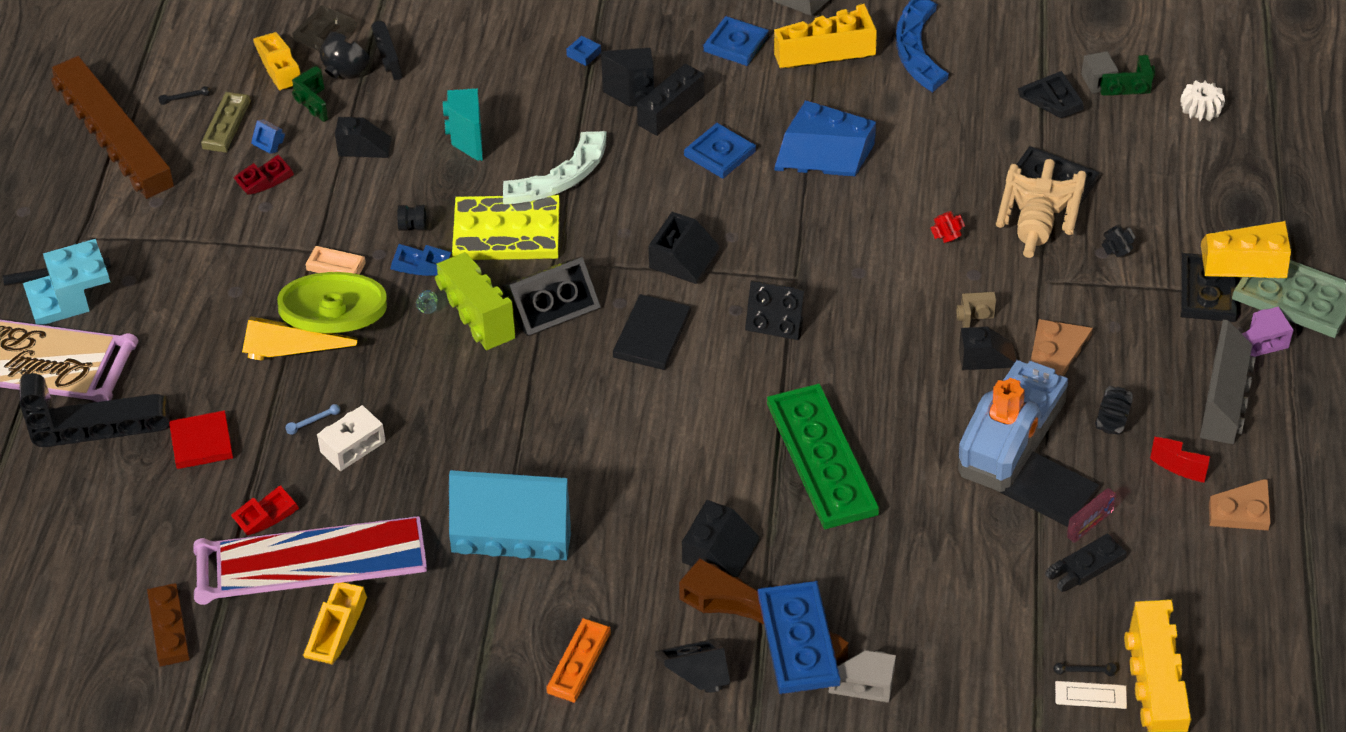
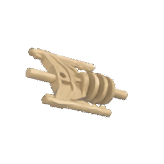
[996,159,1086,258]

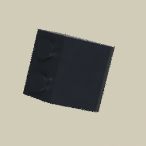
[601,48,654,107]
[682,500,759,578]

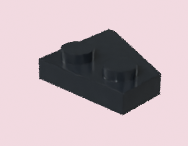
[1018,71,1084,118]

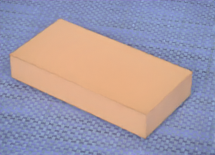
[306,246,366,275]

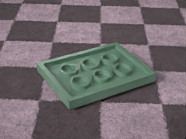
[1232,260,1346,338]

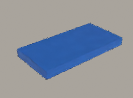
[758,581,840,694]

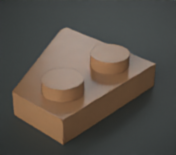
[1209,479,1270,530]

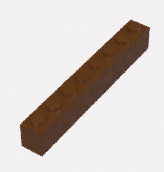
[51,56,174,199]

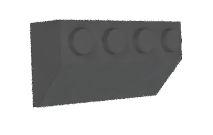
[1200,320,1255,444]

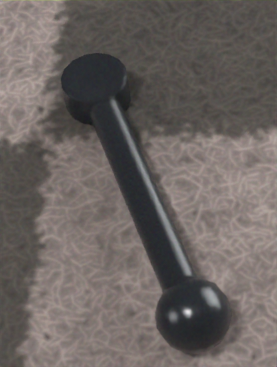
[158,86,210,105]
[1053,663,1117,676]

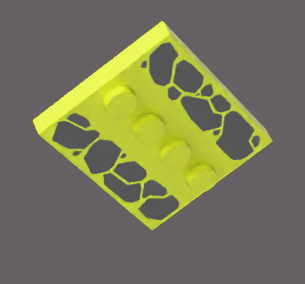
[452,195,560,260]

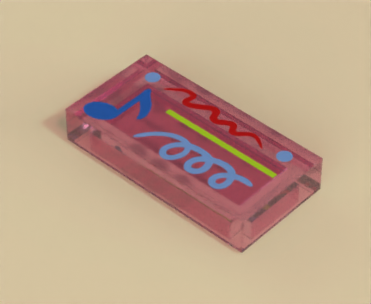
[1067,488,1116,543]

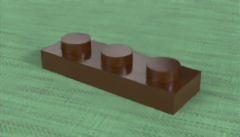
[147,583,190,667]

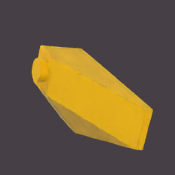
[242,316,358,361]

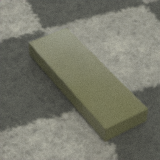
[201,92,250,153]

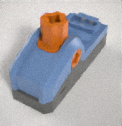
[958,360,1068,492]

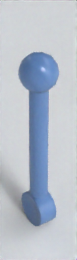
[286,404,341,435]

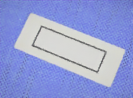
[1055,681,1127,709]

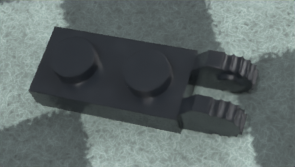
[371,20,403,81]
[1045,533,1127,592]

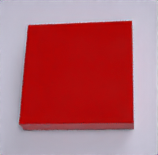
[169,410,233,469]

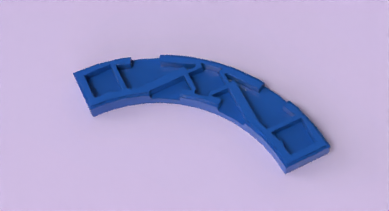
[896,0,949,92]

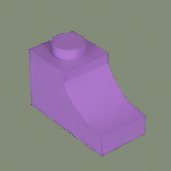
[1242,307,1293,356]

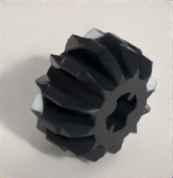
[1095,386,1133,435]

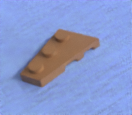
[1031,319,1093,377]

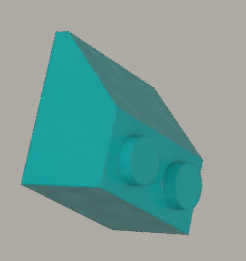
[443,88,483,161]

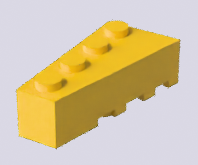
[774,4,876,68]
[1124,600,1191,732]

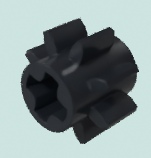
[1101,224,1136,257]

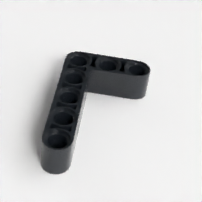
[19,373,170,447]

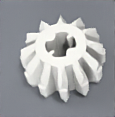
[1180,80,1225,121]

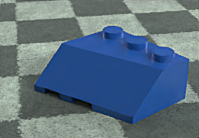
[775,100,876,176]

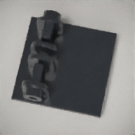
[745,280,804,340]

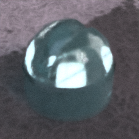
[416,290,438,314]

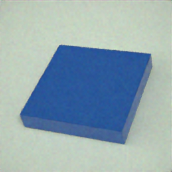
[703,16,769,66]
[684,123,756,179]

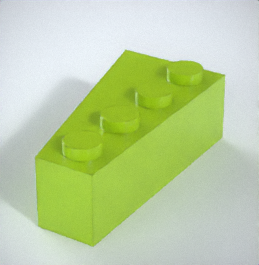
[435,252,515,350]

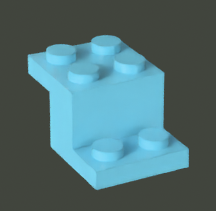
[23,239,110,325]

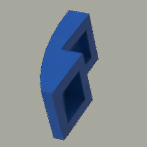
[390,244,451,276]

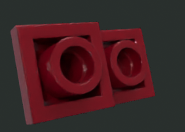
[233,154,294,195]

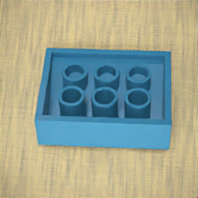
[449,470,571,561]

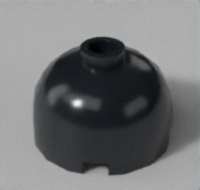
[320,32,370,79]

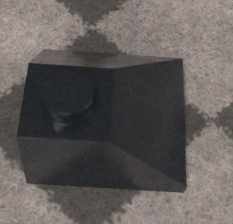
[655,639,730,693]

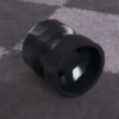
[397,205,426,231]

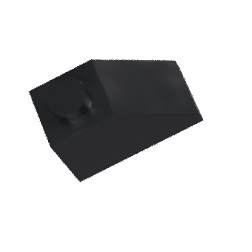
[335,117,392,158]
[959,327,1016,370]

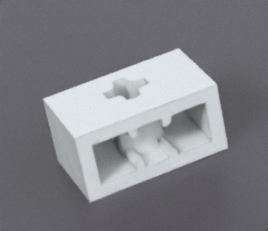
[317,405,385,471]

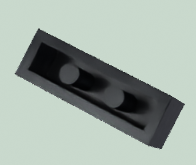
[637,63,705,136]

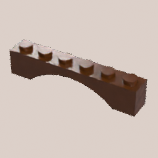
[679,559,849,667]

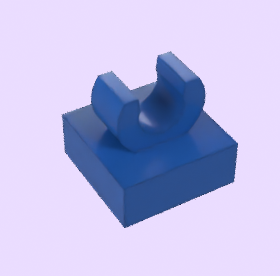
[251,119,285,154]

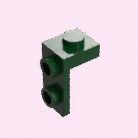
[1100,55,1155,96]
[292,66,328,122]

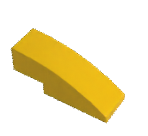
[253,32,301,90]
[303,582,367,665]

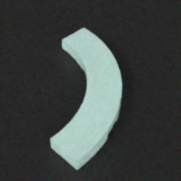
[503,131,607,204]

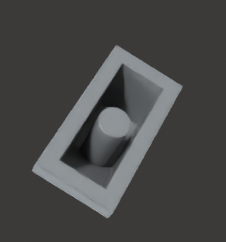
[829,651,896,703]

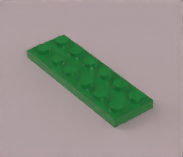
[767,383,879,530]

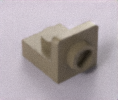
[956,292,996,328]

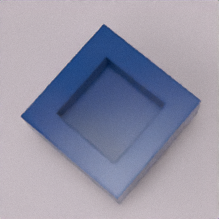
[566,36,601,66]

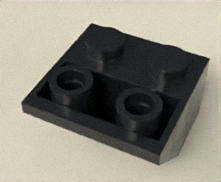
[648,211,720,284]

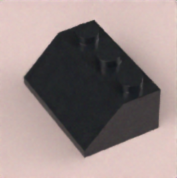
[501,257,601,336]

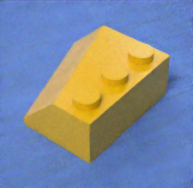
[1201,221,1291,278]

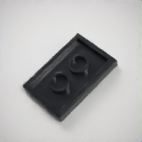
[1016,146,1100,207]
[1180,253,1237,322]
[613,294,691,370]
[996,452,1099,528]

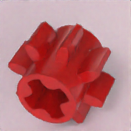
[930,211,965,243]

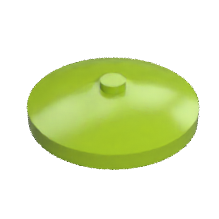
[277,272,387,333]

